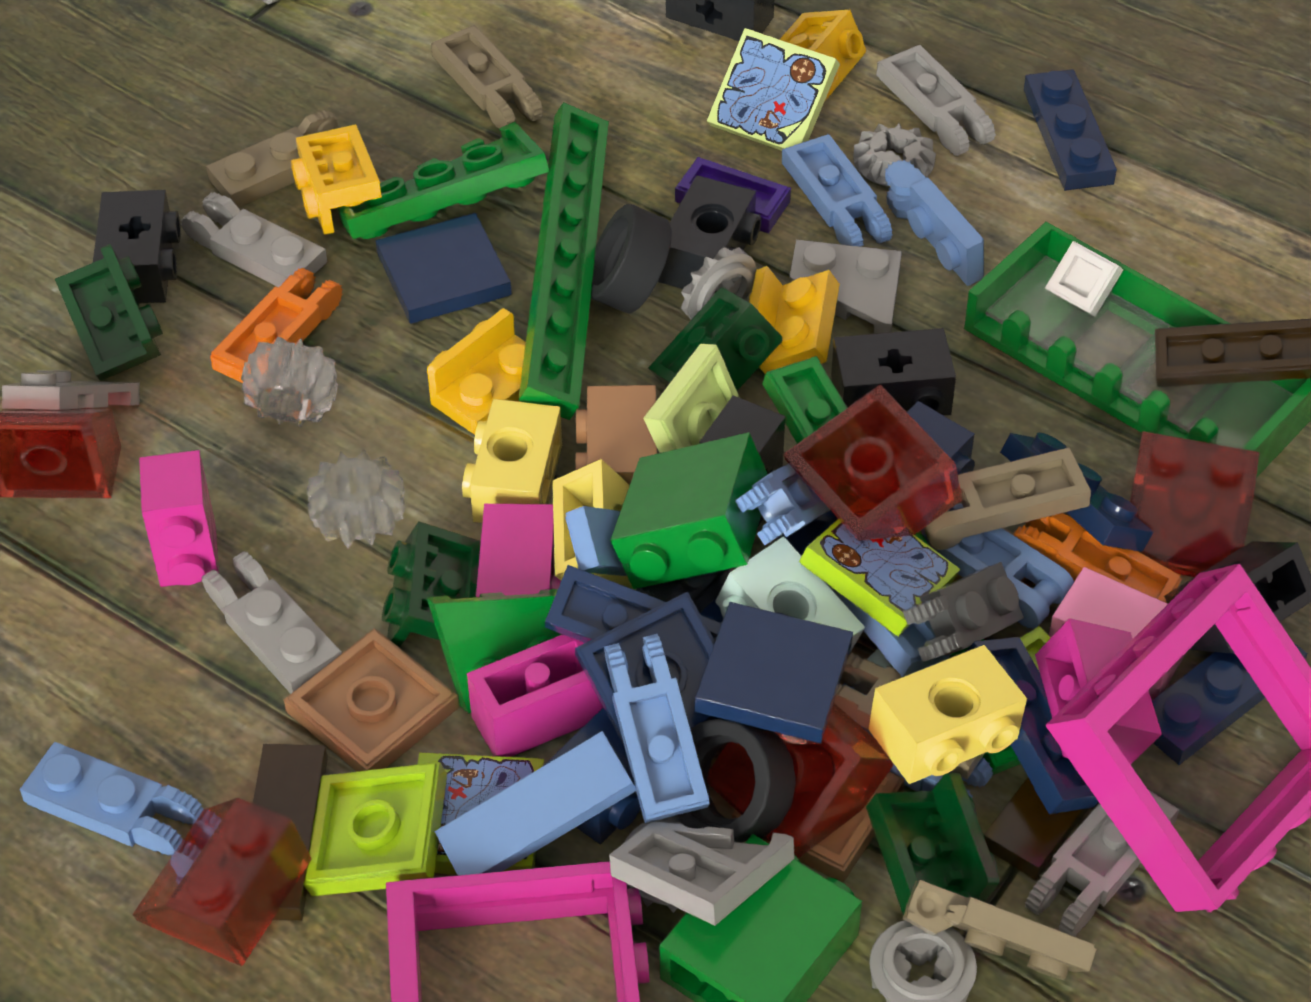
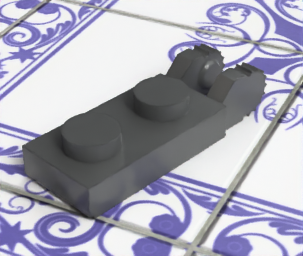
[903,562,1024,662]

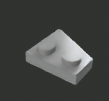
[789,240,902,334]
[2,370,140,410]
[609,821,794,926]

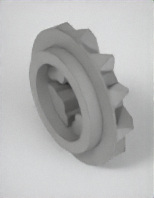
[853,122,936,186]
[681,247,756,320]
[869,920,977,1002]

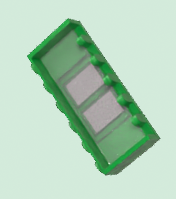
[964,221,1311,491]

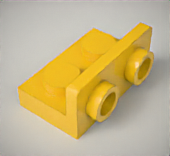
[779,10,866,101]
[291,124,382,235]
[749,266,840,374]
[427,308,526,435]

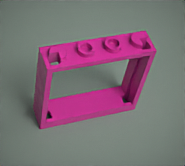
[1045,564,1311,912]
[386,861,653,1002]

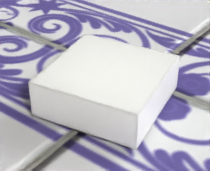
[1045,241,1123,317]

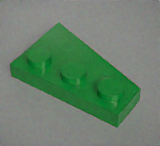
[426,589,563,714]

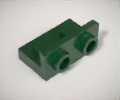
[648,287,782,391]
[382,521,481,648]

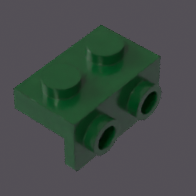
[55,244,163,381]
[866,772,999,916]

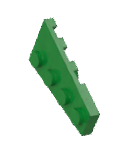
[337,121,549,239]

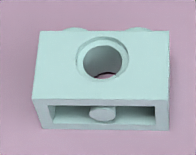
[716,536,865,654]

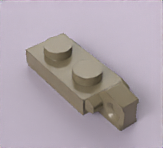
[903,880,1097,980]

